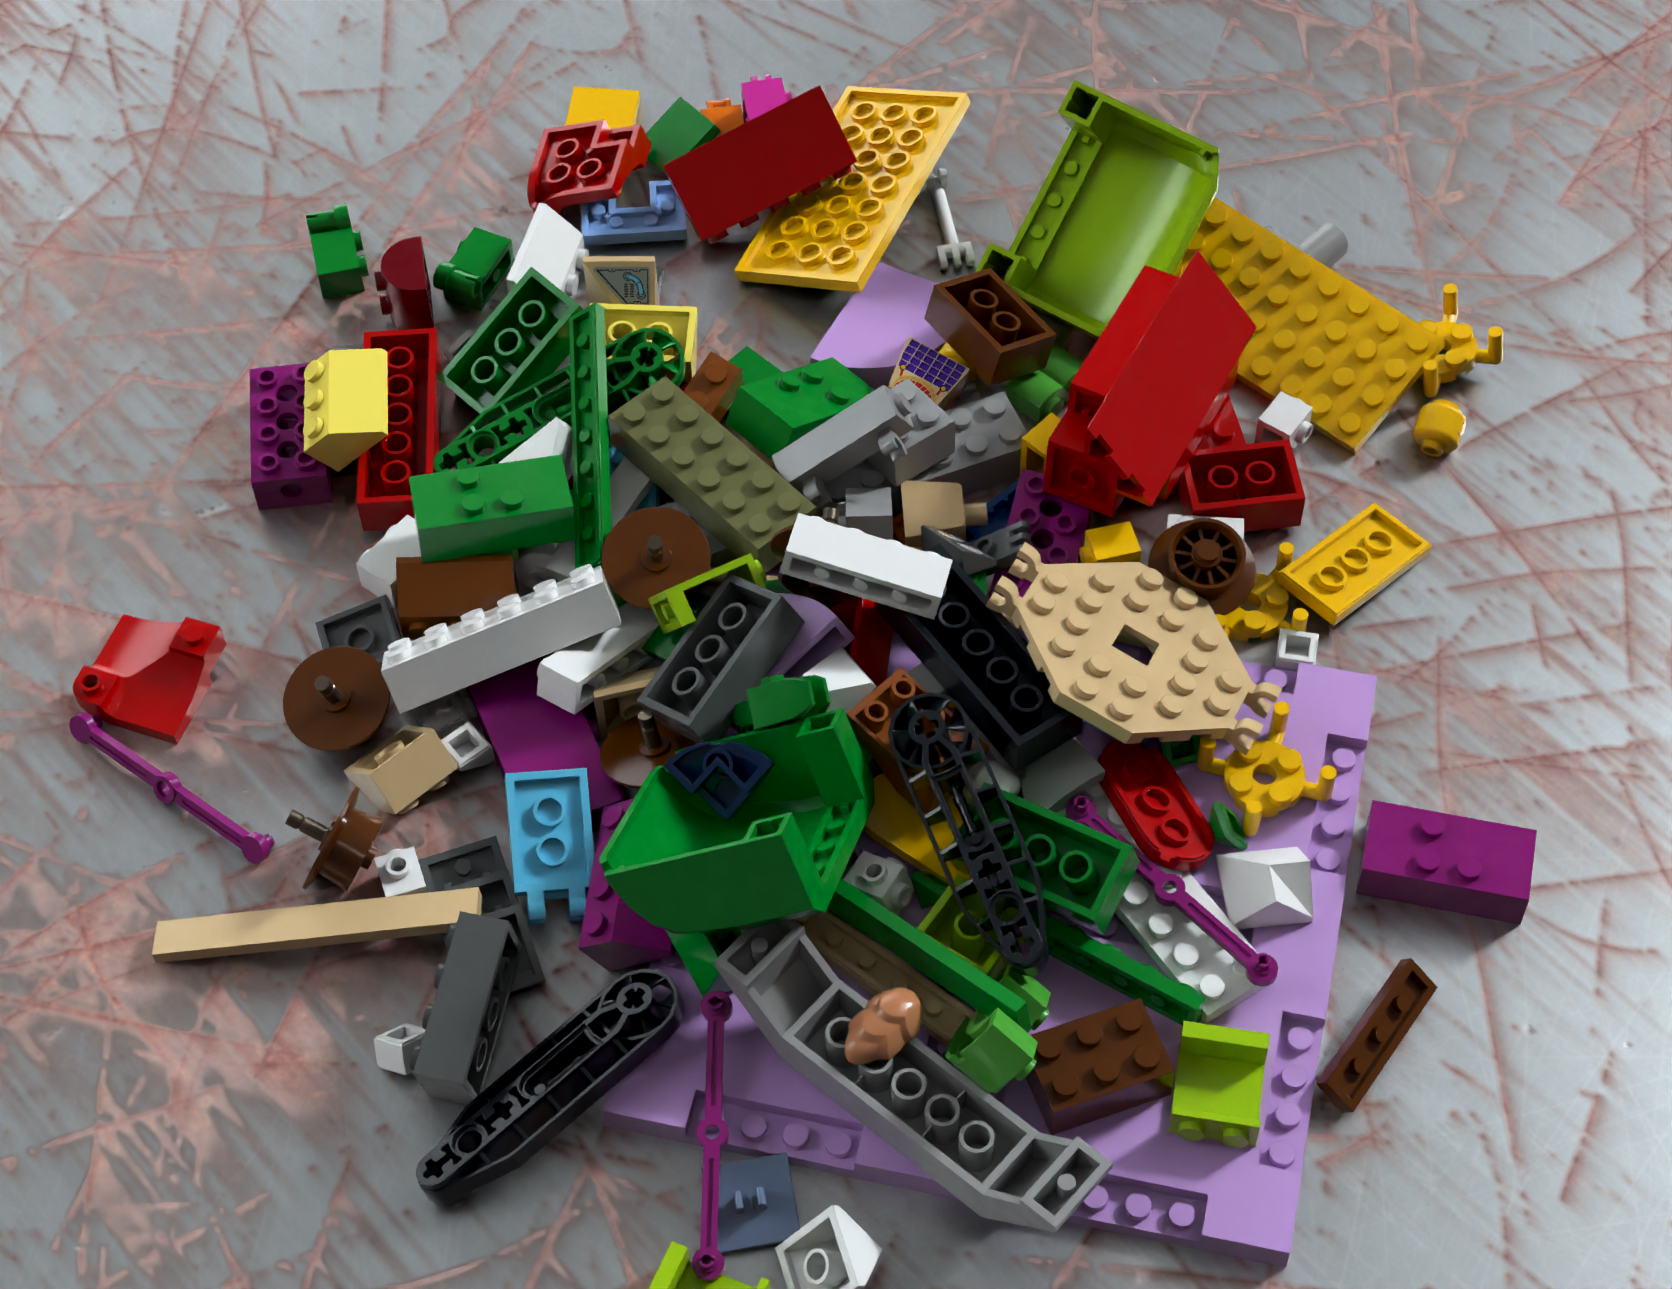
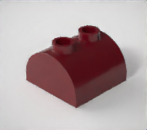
[374,236,435,330]

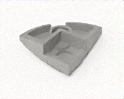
[1021,738,1105,813]

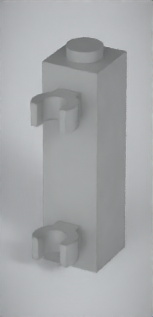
[772,385,914,510]

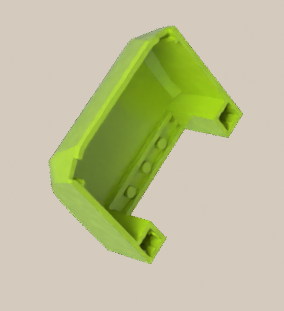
[974,80,1219,340]

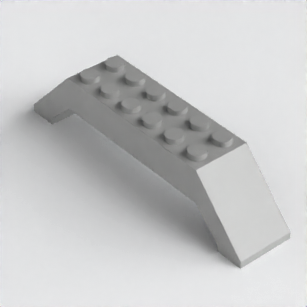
[714,920,1113,1233]

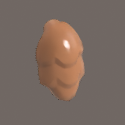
[844,988,923,1065]

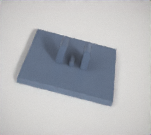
[701,1152,800,1254]

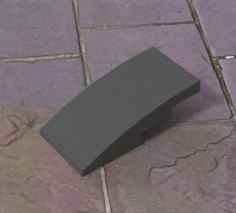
[418,836,546,993]

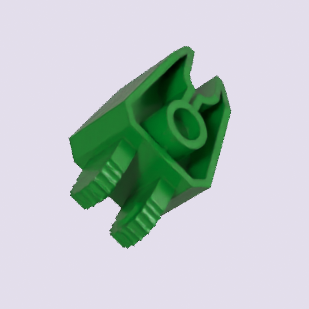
[732,675,831,730]

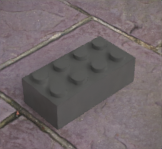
[636,573,805,743]
[410,911,523,1105]

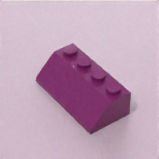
[578,798,676,971]

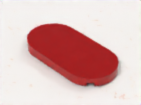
[1097,740,1215,871]

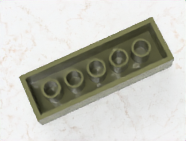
[608,376,817,573]

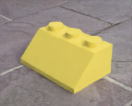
[589,303,698,383]
[303,348,388,472]

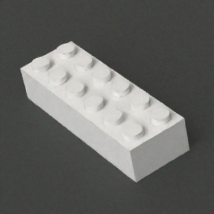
[381,564,621,714]

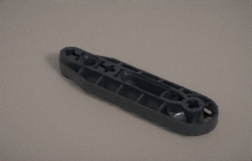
[888,692,1049,976]
[416,969,684,1208]

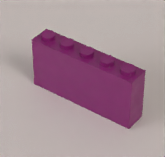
[466,652,629,833]

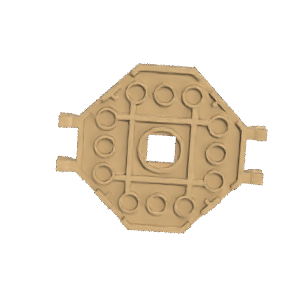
[986,542,1282,755]

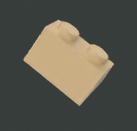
[344,725,458,815]

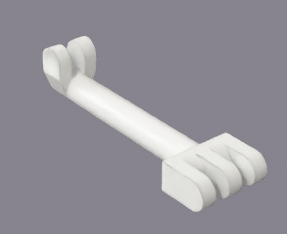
[926,168,975,271]

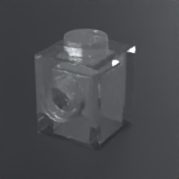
[413,691,478,740]

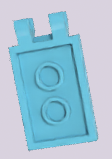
[505,768,594,925]

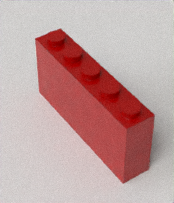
[662,85,858,244]

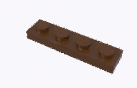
[1316,958,1438,1113]

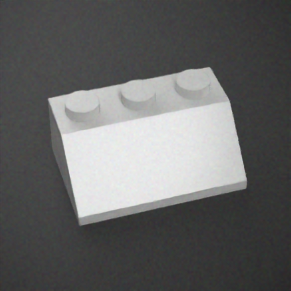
[506,203,589,297]

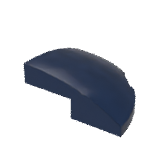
[663,741,775,821]

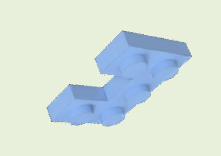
[581,180,687,246]

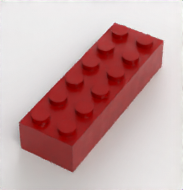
[356,328,442,531]

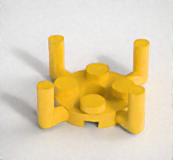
[1418,283,1503,398]
[1216,542,1309,642]
[1197,701,1337,836]

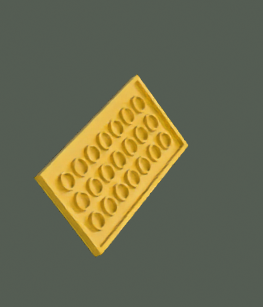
[734,86,971,293]
[1174,197,1445,454]

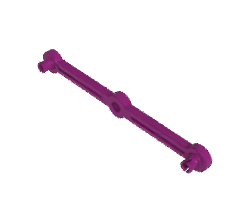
[69,713,275,864]
[1066,795,1278,987]
[691,990,733,1282]

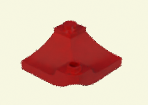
[527,119,652,217]
[72,614,227,744]

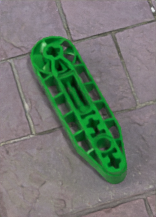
[433,328,686,473]

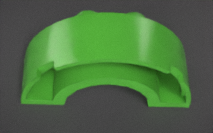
[945,965,1051,1093]

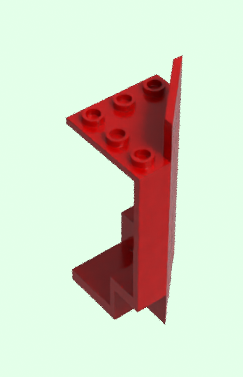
[1043,250,1257,518]

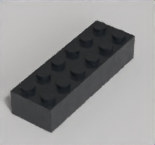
[874,543,1083,772]

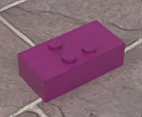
[1356,800,1537,925]

